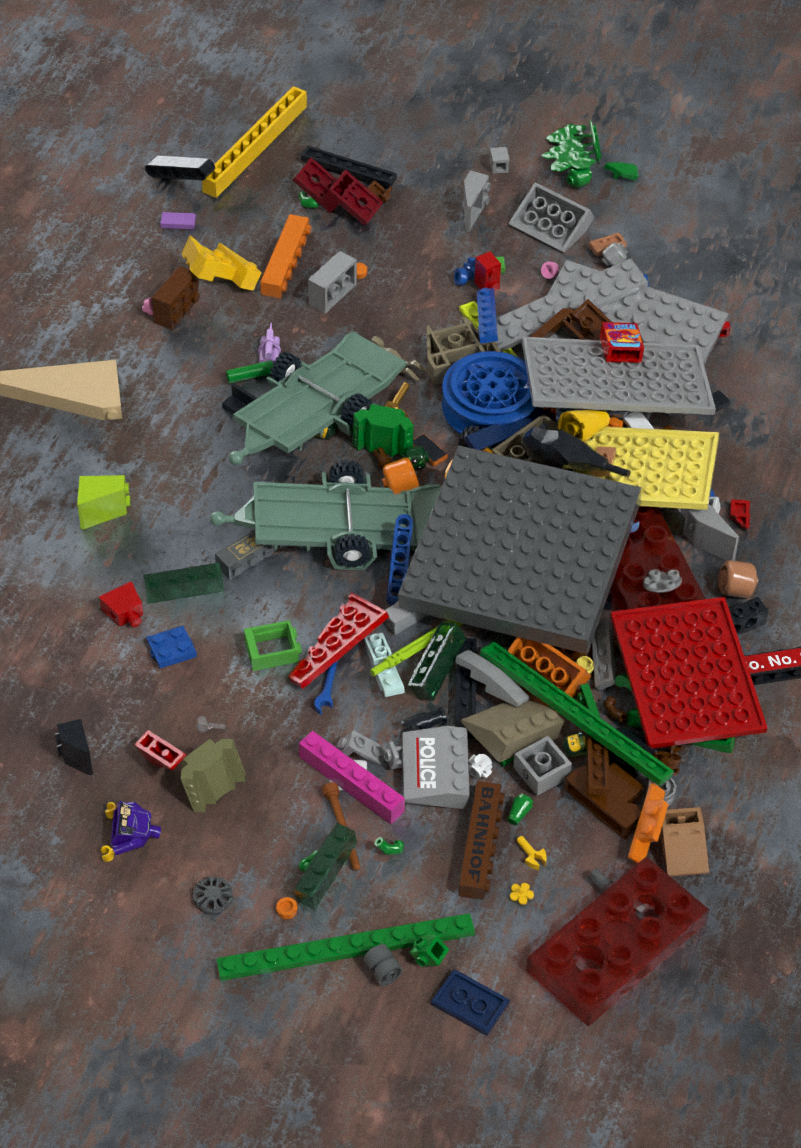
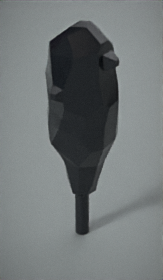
[522,423,631,478]

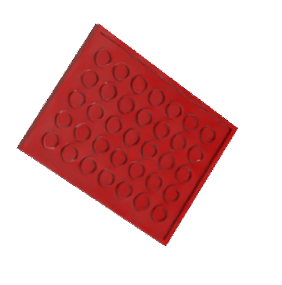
[610,597,768,749]

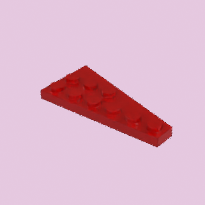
[288,592,389,689]

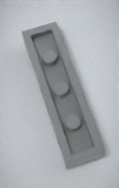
[592,618,616,690]

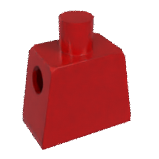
[99,581,143,627]

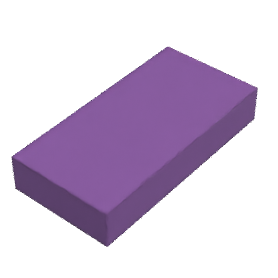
[161,212,196,229]

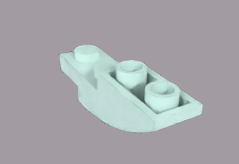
[364,633,405,697]

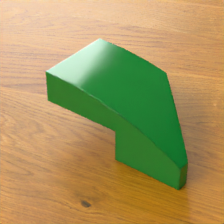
[604,162,638,181]

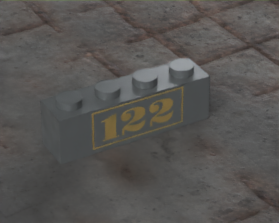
[215,530,287,579]

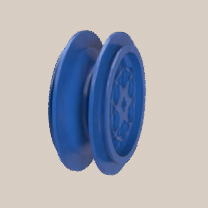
[442,351,536,434]

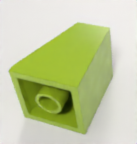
[77,475,131,529]

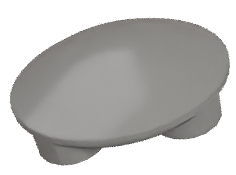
[643,569,682,592]

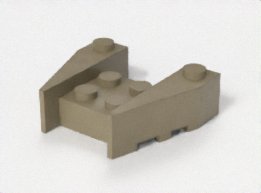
[427,317,501,385]

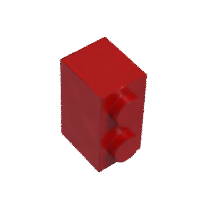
[474,251,501,291]

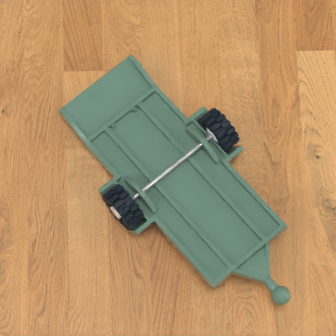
[229,331,407,465]
[210,460,441,570]

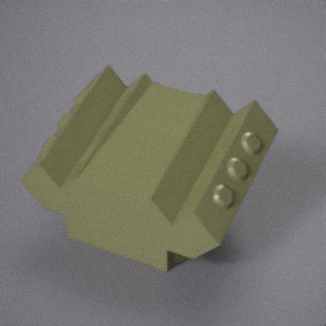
[181,739,246,812]

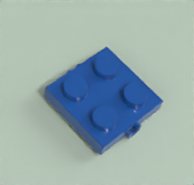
[146,626,197,668]

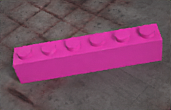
[299,731,405,824]

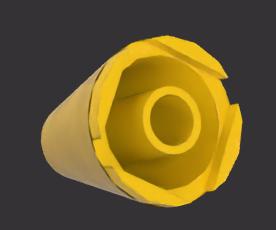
[558,410,610,442]

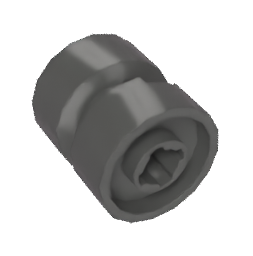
[363,944,403,986]

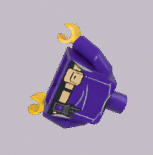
[101,801,161,862]

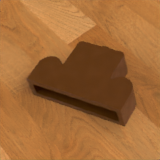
[564,763,643,840]

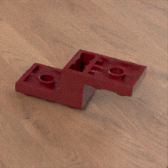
[292,158,383,226]

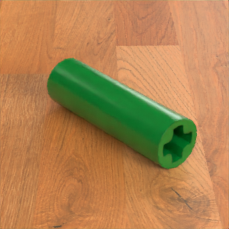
[225,360,274,384]

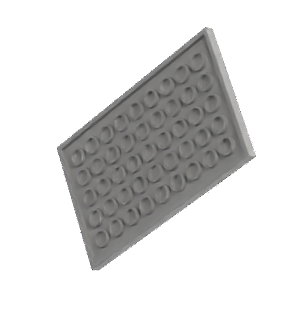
[548,260,728,365]
[522,337,716,415]

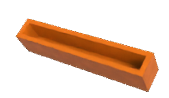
[260,214,311,298]

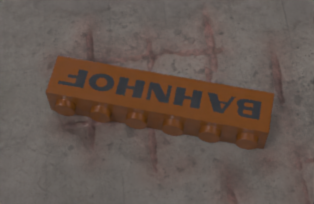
[459,781,505,900]

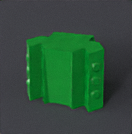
[353,404,414,458]

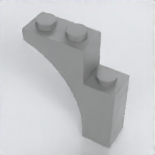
[383,555,428,635]

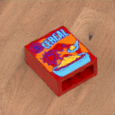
[599,322,644,363]

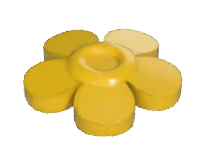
[510,883,534,905]

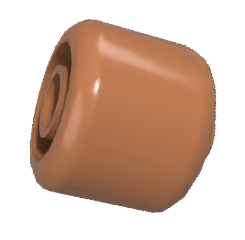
[718,560,758,599]

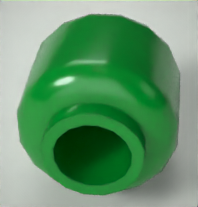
[566,167,592,189]

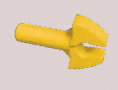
[516,836,547,870]

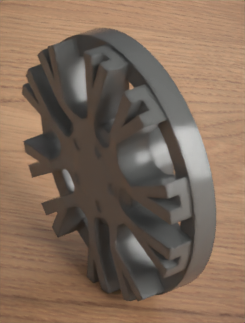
[193,876,233,914]

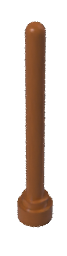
[322,782,360,871]

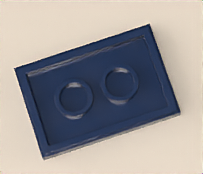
[431,969,510,1036]

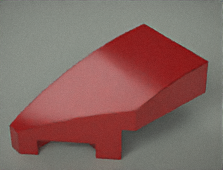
[730,499,750,530]

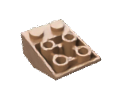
[659,807,709,877]

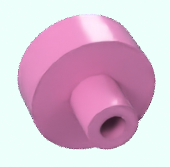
[541,261,559,279]
[142,297,153,316]

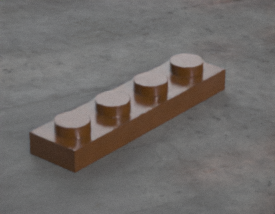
[586,734,610,796]

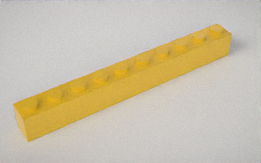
[202,86,307,198]

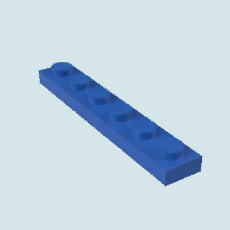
[477,288,498,344]

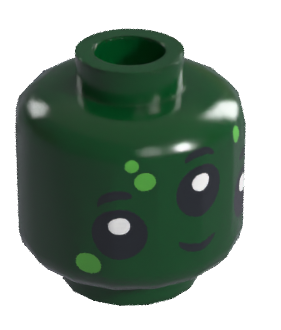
[402,446,429,470]

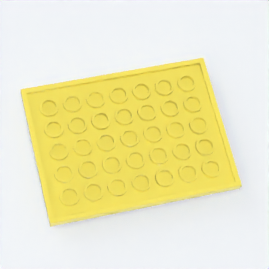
[562,427,719,510]

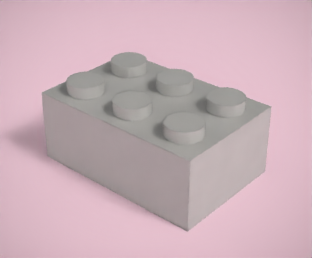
[308,251,357,314]

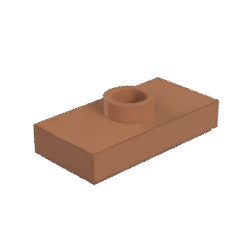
[589,232,627,257]
[591,446,616,476]

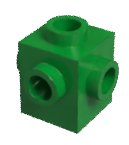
[409,935,449,967]

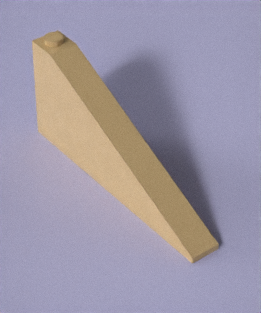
[0,360,122,420]

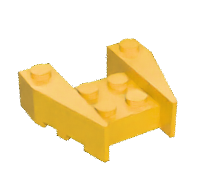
[182,235,262,291]

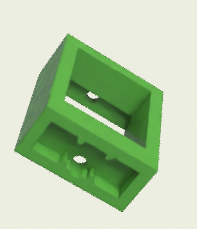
[244,620,302,671]

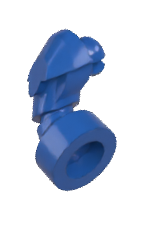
[454,257,475,285]

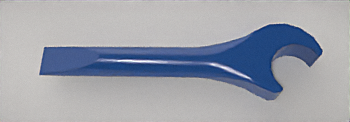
[314,661,338,715]

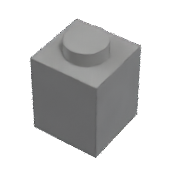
[490,147,510,174]

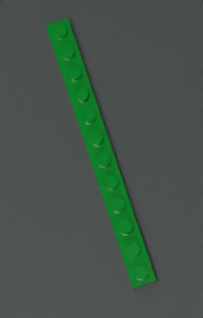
[480,642,674,786]
[216,913,475,981]

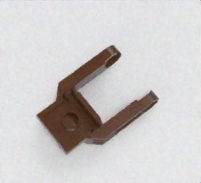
[530,299,612,340]

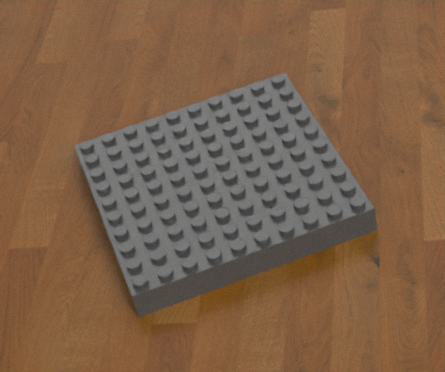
[398,446,641,654]

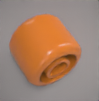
[382,457,419,494]

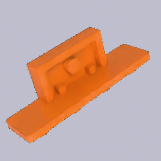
[628,783,669,866]

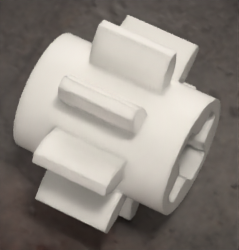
[468,754,493,779]

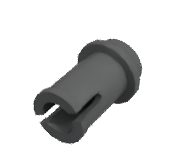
[588,868,615,895]

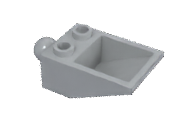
[463,170,491,232]
[681,503,739,561]

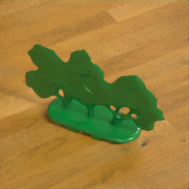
[541,120,602,172]

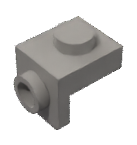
[384,741,403,769]

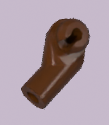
[603,696,627,722]

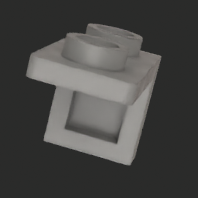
[337,730,386,765]

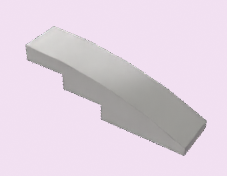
[455,650,529,707]

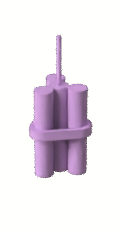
[258,323,281,363]

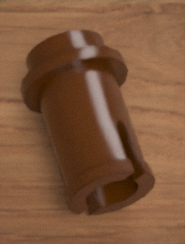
[373,447,392,469]

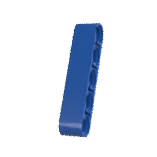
[386,514,413,606]

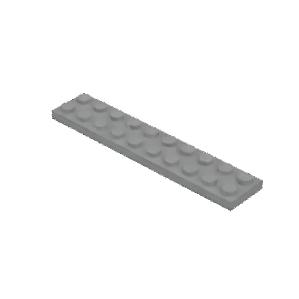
[477,258,648,352]

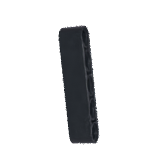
[145,156,215,181]

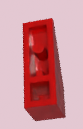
[134,730,186,771]

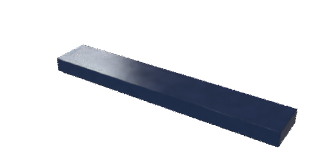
[464,407,548,451]

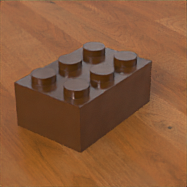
[152,266,200,330]

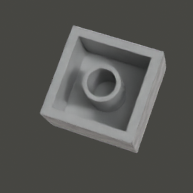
[513,736,572,796]

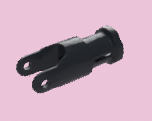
[401,707,447,734]

